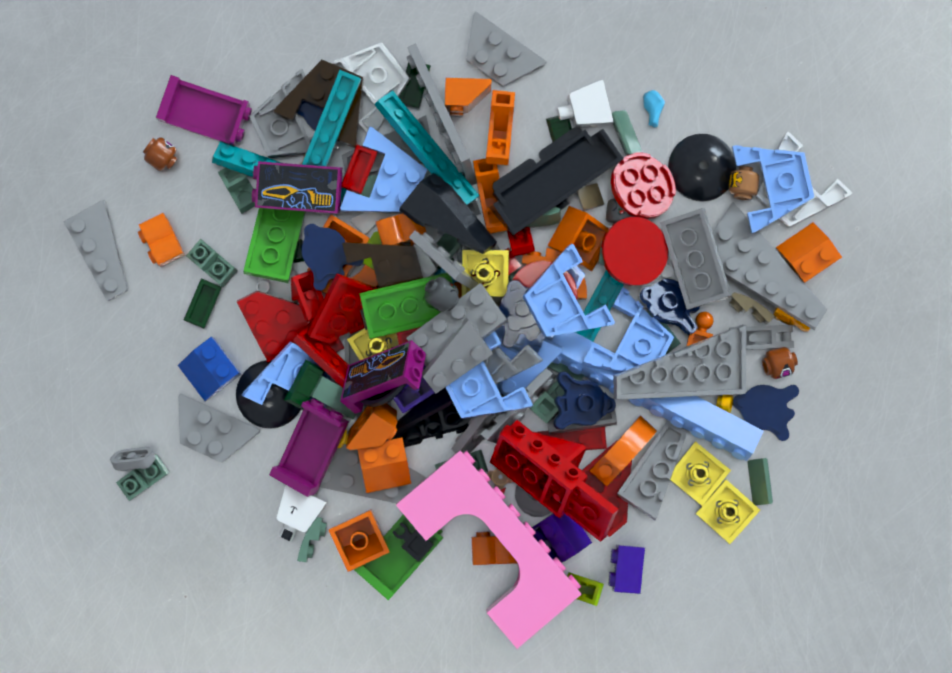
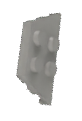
[466,11,547,87]
[178,394,260,463]

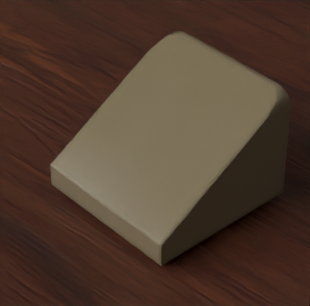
[576,183,605,211]

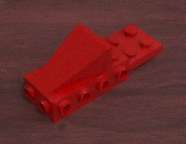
[490,420,618,542]

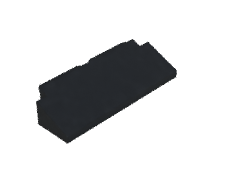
[489,127,624,236]

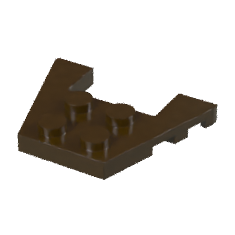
[274,59,364,148]
[342,242,423,330]

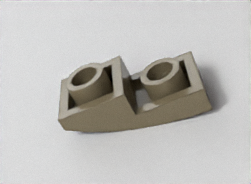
[729,292,775,324]

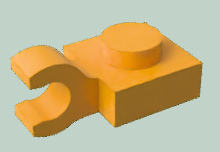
[773,308,810,332]

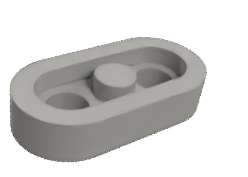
[110,447,155,471]

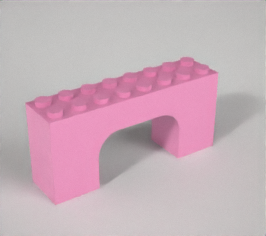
[396,450,581,649]

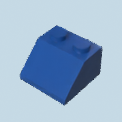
[178,336,241,402]

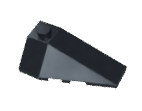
[399,173,497,254]
[386,387,472,447]

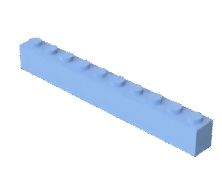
[551,332,763,461]

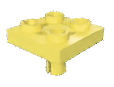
[462,250,509,297]
[347,328,399,360]
[670,441,731,506]
[695,479,760,544]

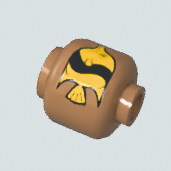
[729,166,760,200]

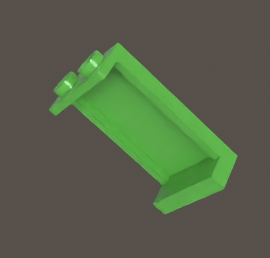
[354,514,443,600]

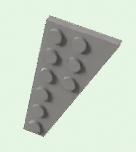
[407,43,477,186]
[713,202,827,330]
[613,324,746,400]
[320,431,426,503]

